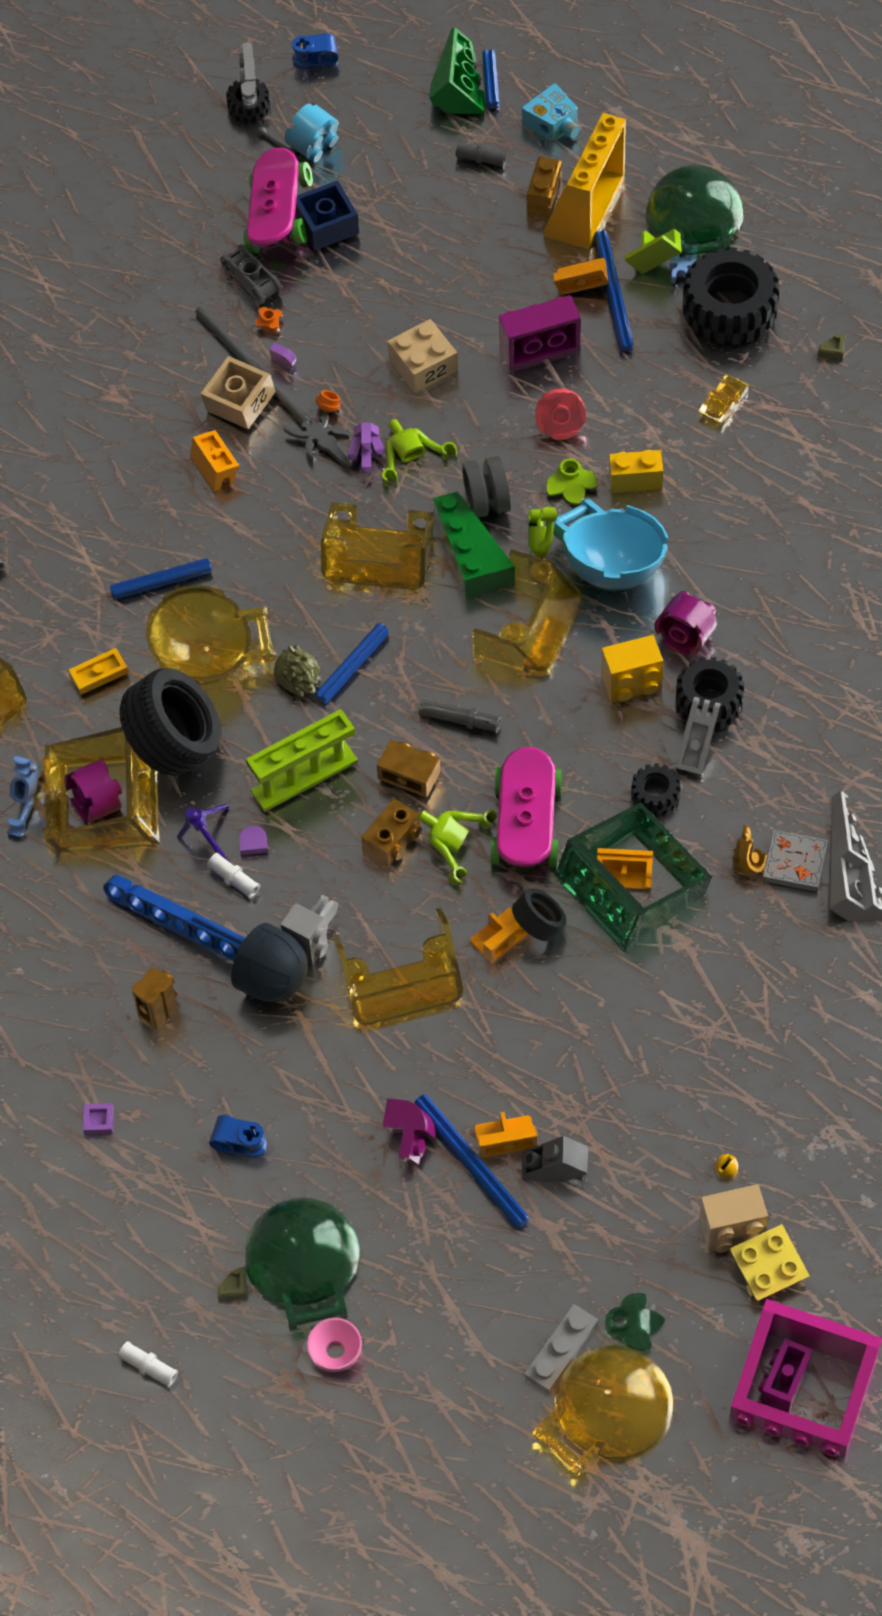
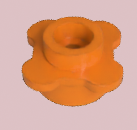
[255,307,283,332]

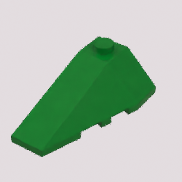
[429,27,485,114]

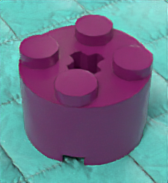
[654,591,717,655]
[64,759,122,824]

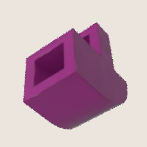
[382,1098,435,1165]

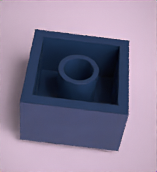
[295,180,359,251]

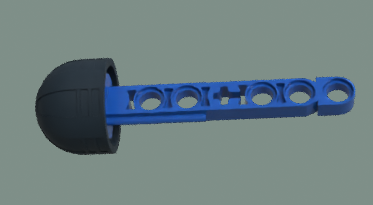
[103,875,308,1002]

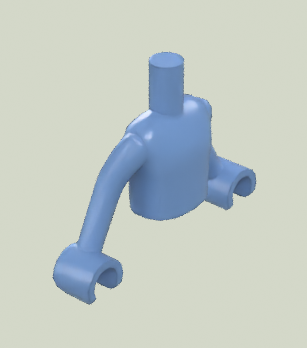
[7,756,44,837]

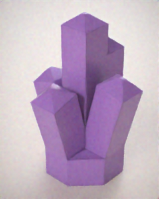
[348,423,384,473]

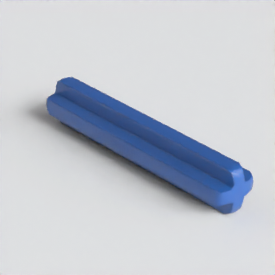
[482,49,499,109]

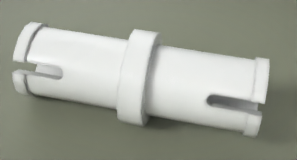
[207,853,260,899]
[118,1341,178,1388]

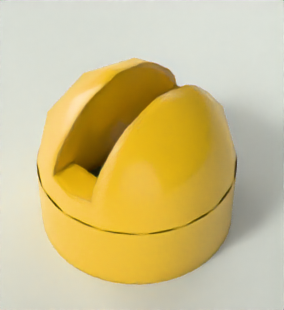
[715,1154,738,1180]

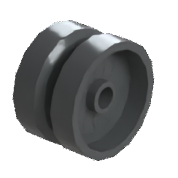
[462,455,511,518]

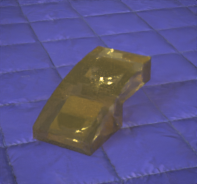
[699,374,749,423]

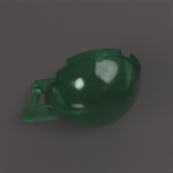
[646,164,744,259]
[244,1197,361,1331]

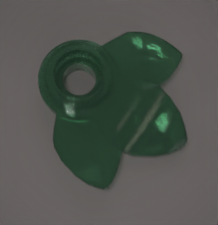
[605,1293,665,1350]

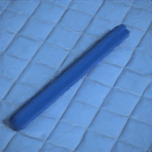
[594,230,633,352]
[414,1094,529,1228]

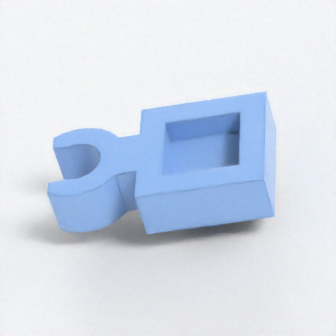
[670,245,698,284]

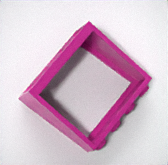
[730,1299,882,1457]

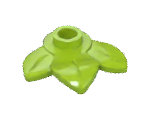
[547,458,598,505]

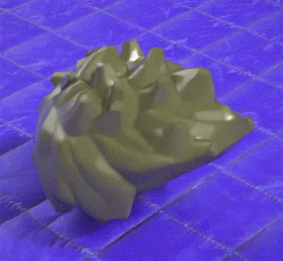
[273,644,320,698]

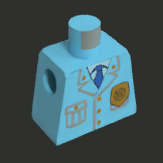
[522,83,581,141]

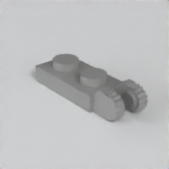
[239,42,257,110]

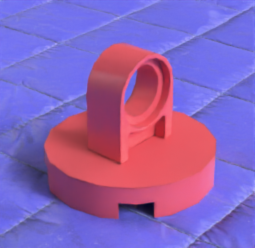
[535,389,586,440]

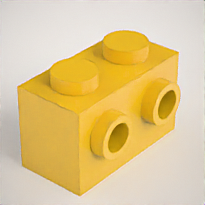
[609,450,664,493]

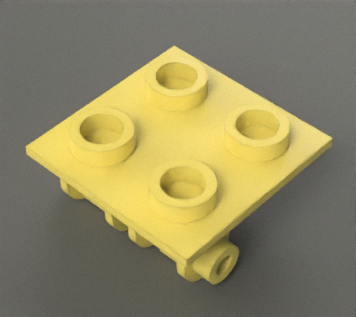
[730,1224,810,1301]

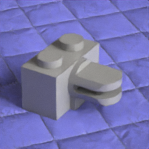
[281,895,338,965]

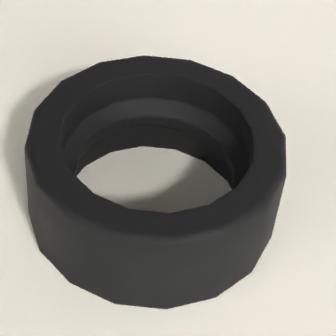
[512,888,566,941]

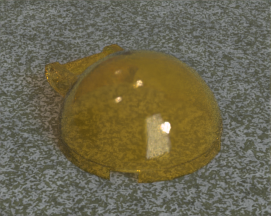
[146,585,277,685]
[532,1345,673,1477]

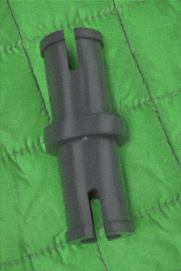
[455,141,506,167]

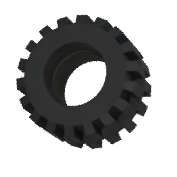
[676,657,744,729]

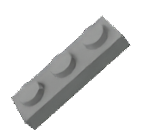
[524,1304,599,1394]

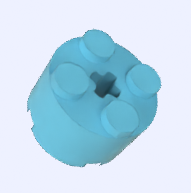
[284,103,339,163]

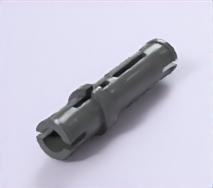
[419,699,501,733]

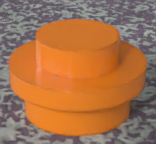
[315,390,341,412]

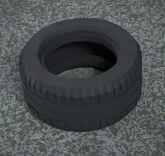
[119,668,221,776]

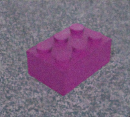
[499,295,581,369]

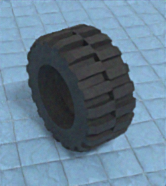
[682,248,780,345]

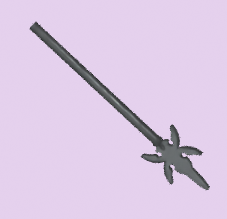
[195,306,351,468]

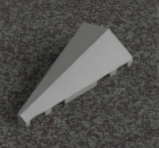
[830,791,882,921]

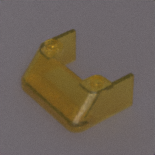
[472,549,582,676]
[332,908,463,1025]

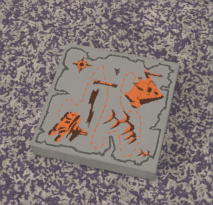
[763,830,828,892]

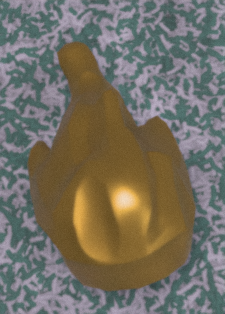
[732,825,767,877]

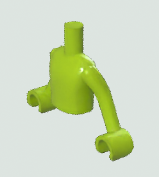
[382,419,457,487]
[528,507,558,575]
[417,810,497,886]

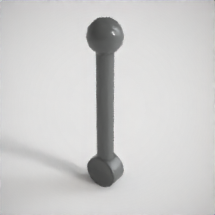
[257,127,296,156]

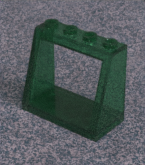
[555,802,712,951]

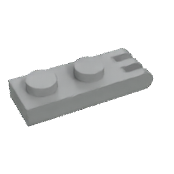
[675,697,721,775]

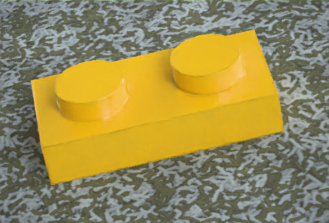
[68,648,129,695]

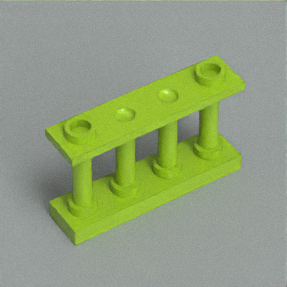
[246,709,358,812]

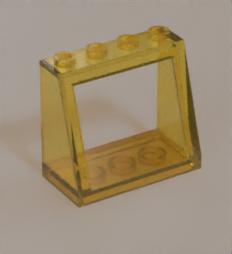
[42,727,159,852]

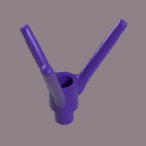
[177,804,229,860]

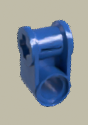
[292,33,339,68]
[209,1115,267,1158]

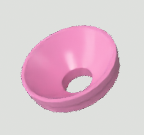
[307,1318,362,1372]

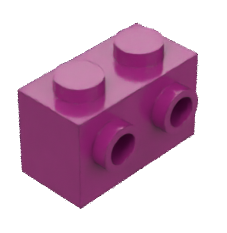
[758,1338,813,1413]

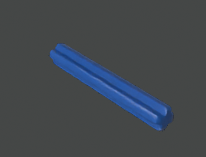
[110,558,212,599]
[315,623,389,704]

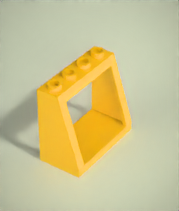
[544,113,626,250]

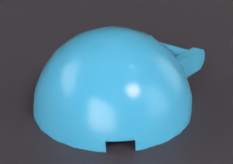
[546,499,668,591]

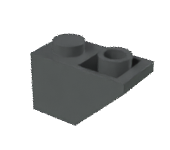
[522,1136,588,1181]

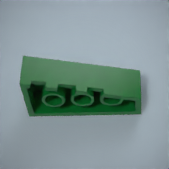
[433,491,515,598]

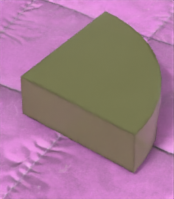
[817,334,846,360]
[217,1267,248,1301]

